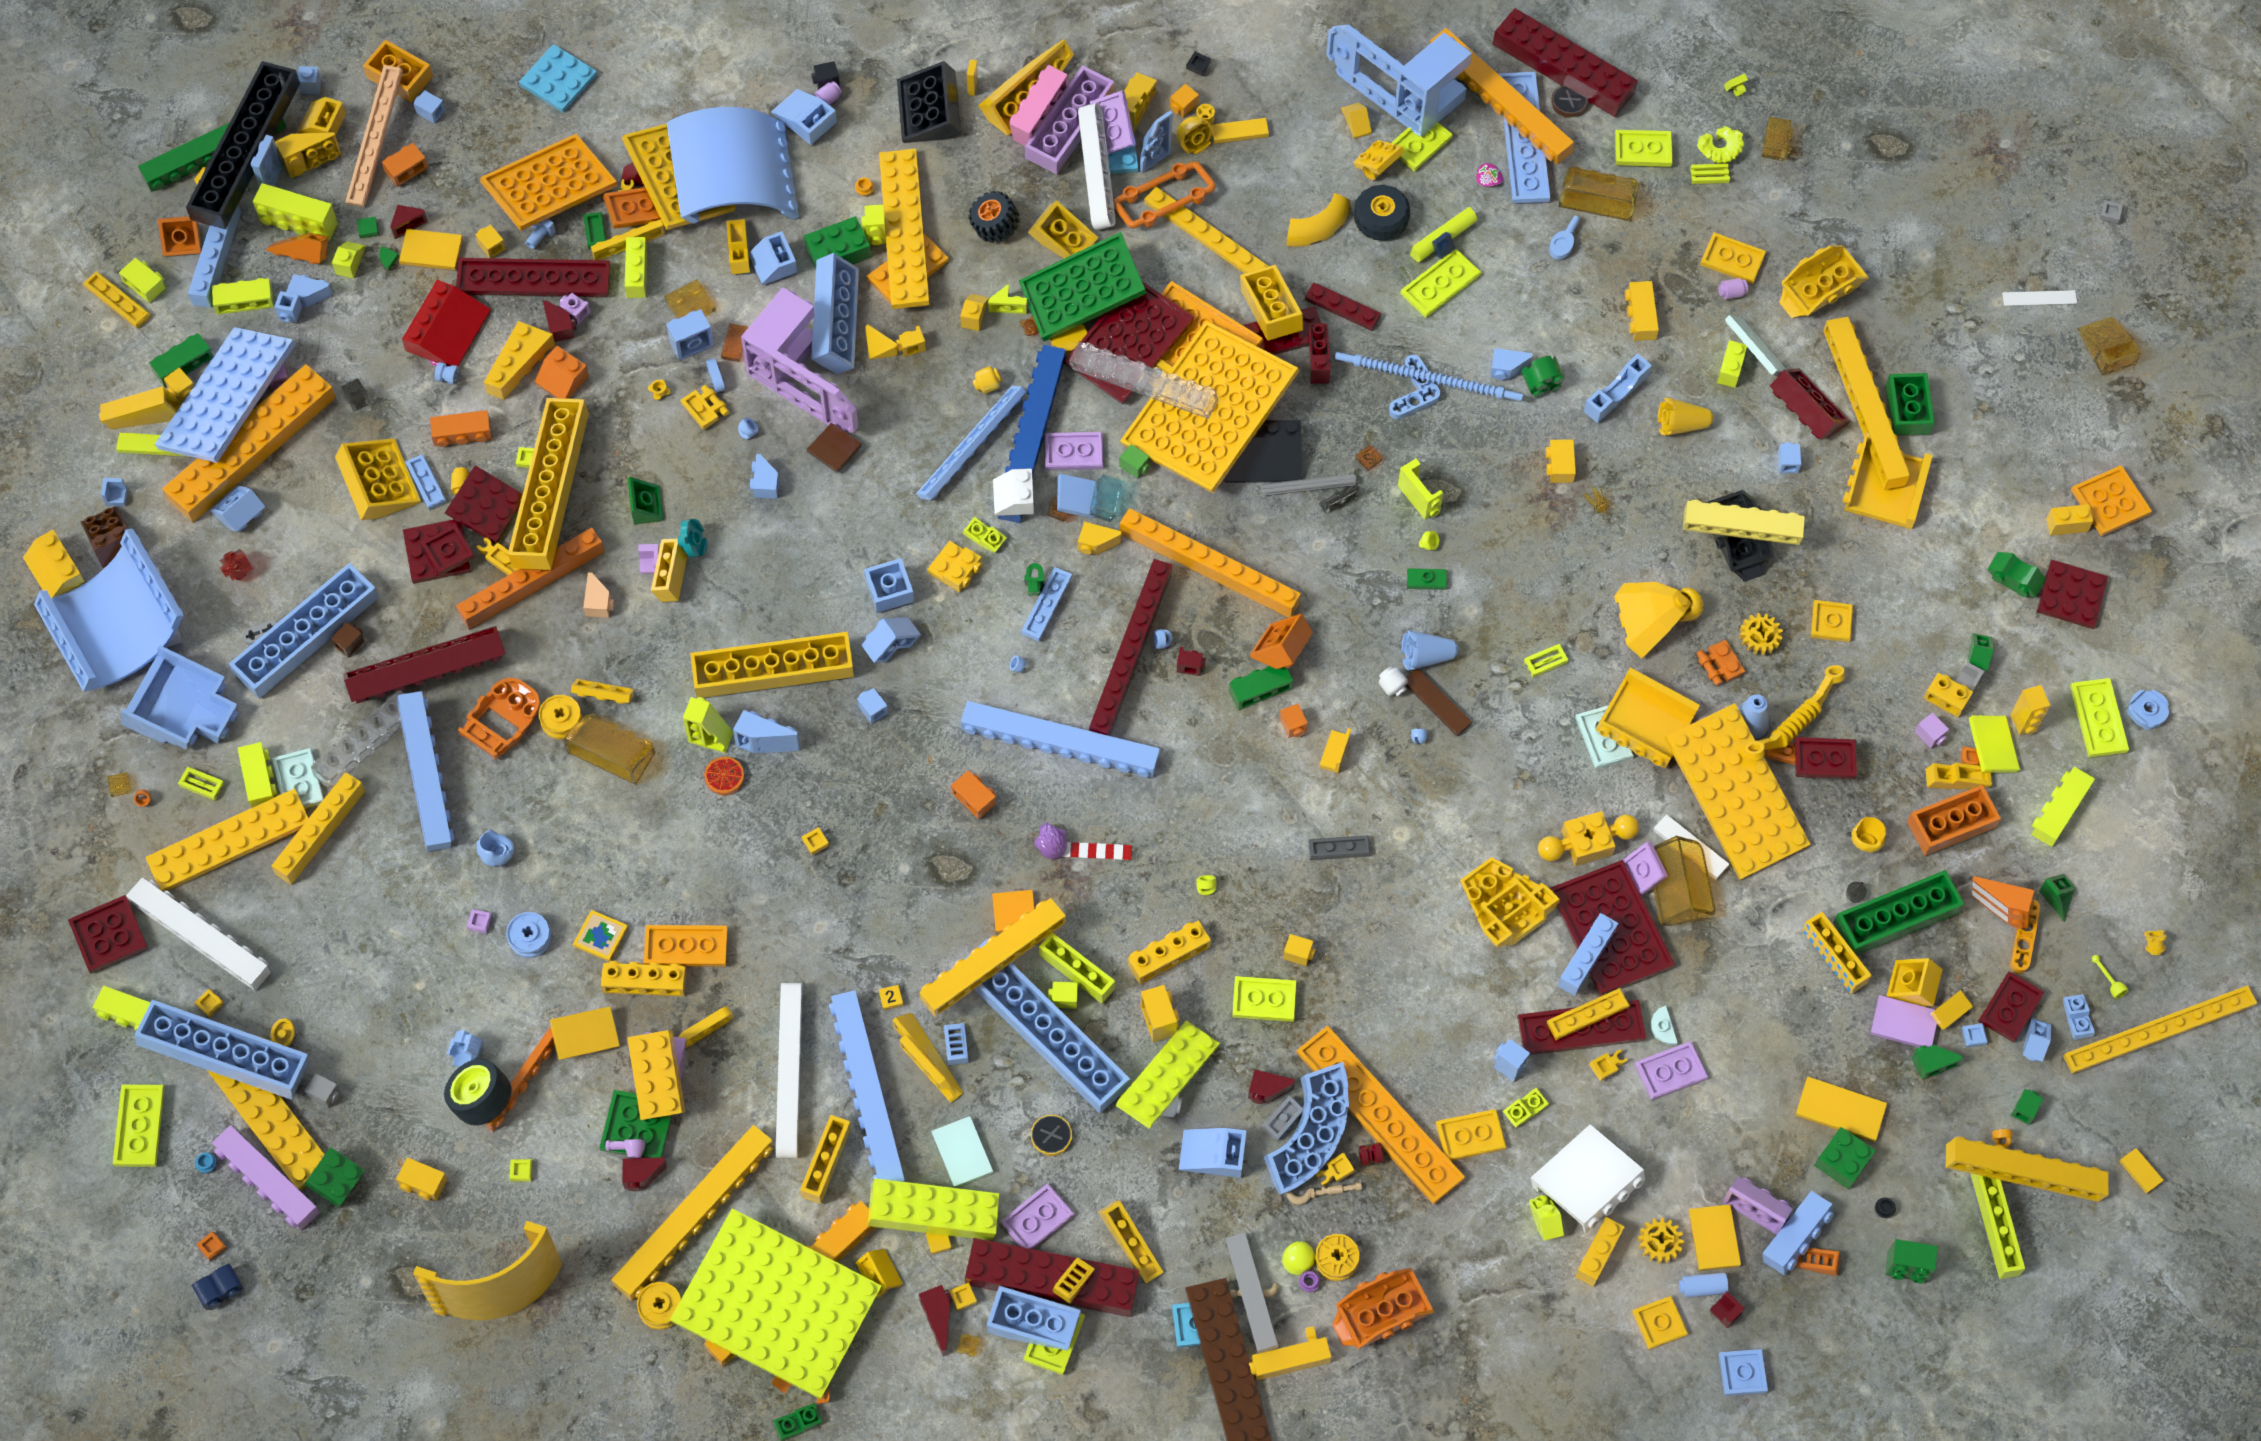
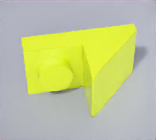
[988,285,1027,314]

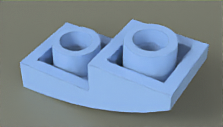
[2063,994,2095,1040]

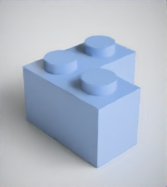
[862,617,921,663]

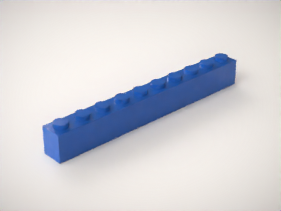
[998,345,1066,523]

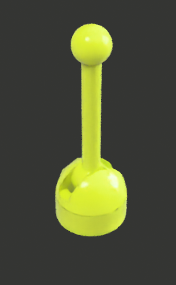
[2092,955,2129,999]

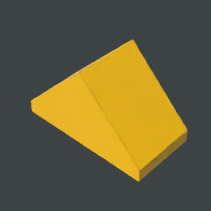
[1341,102,1372,139]

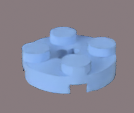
[2127,690,2169,730]

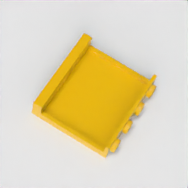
[1842,436,1933,529]
[1595,667,1700,768]

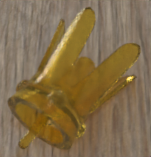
[1583,486,1610,514]

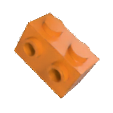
[382,143,428,187]
[951,770,996,820]

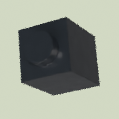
[811,61,840,90]

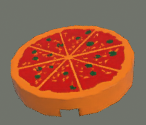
[704,756,744,796]

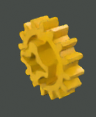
[1739,613,1783,655]
[1637,1217,1684,1264]

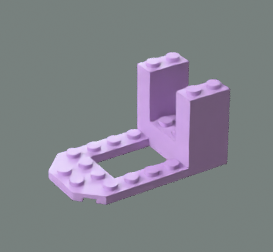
[741,287,858,433]

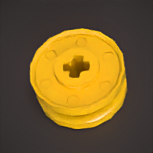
[539,695,582,740]
[1315,1234,1359,1282]
[637,1282,681,1330]

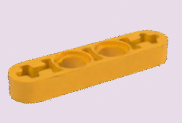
[2010,899,2040,974]

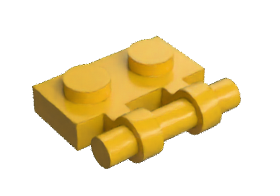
[680,385,730,430]

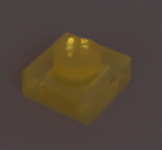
[107,772,132,797]

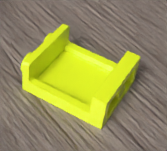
[1398,459,1444,520]

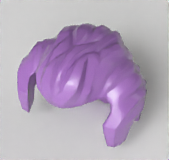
[1034,822,1067,859]

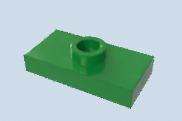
[1407,568,1447,590]

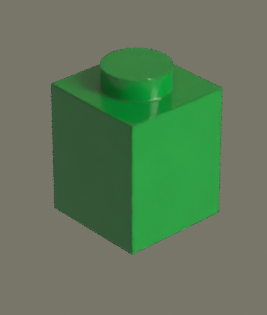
[2010,1089,2044,1125]

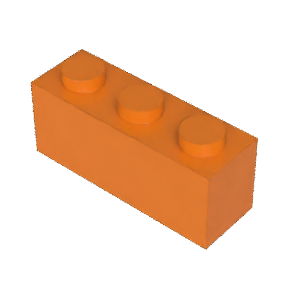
[430,410,492,447]

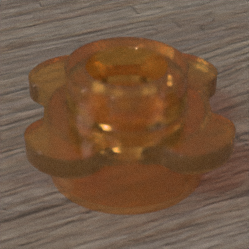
[1020,316,1039,336]

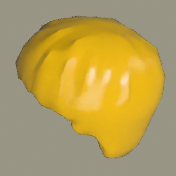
[1678,588,1704,622]
[1851,817,1886,853]

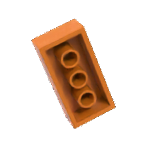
[1907,784,2001,856]

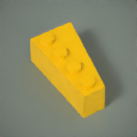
[484,321,555,400]

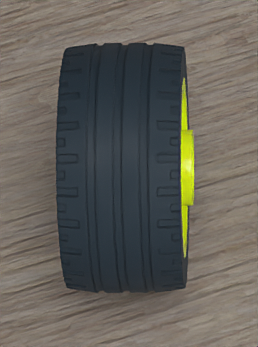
[444,1059,512,1126]

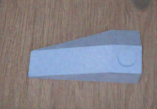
[1140,111,1173,173]

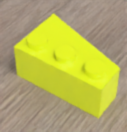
[683,697,733,753]

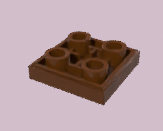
[807,422,862,473]

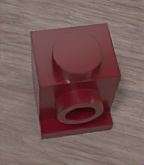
[1176,647,1206,676]

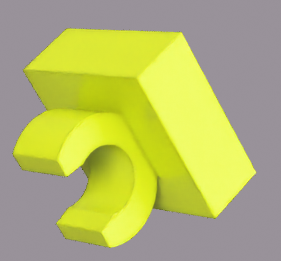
[1724,73,1748,97]

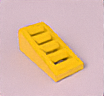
[1053,1257,1095,1303]

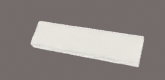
[1653,814,1729,880]

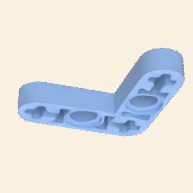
[1389,355,1440,419]

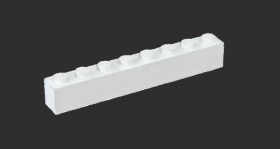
[126,878,271,991]

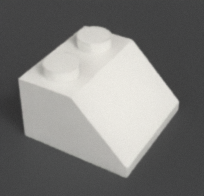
[993,469,1034,516]

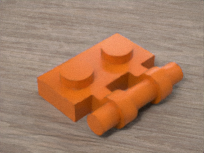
[1696,639,1745,686]

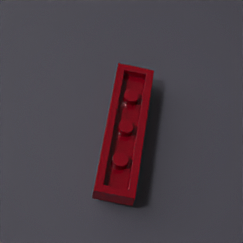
[1305,282,1381,331]

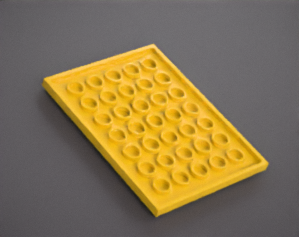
[1120,321,1300,493]

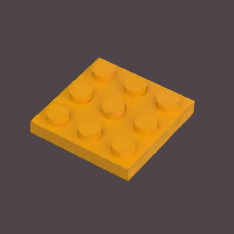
[2071,465,2152,537]

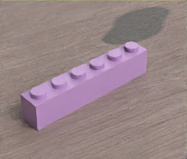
[212,1125,320,1230]

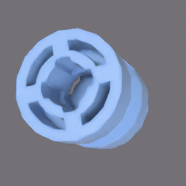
[434,362,459,385]

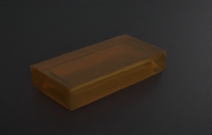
[721,323,748,362]

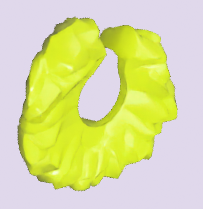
[1697,126,1744,163]

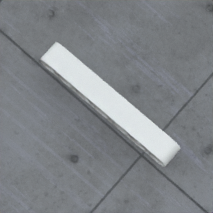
[1078,103,1116,231]

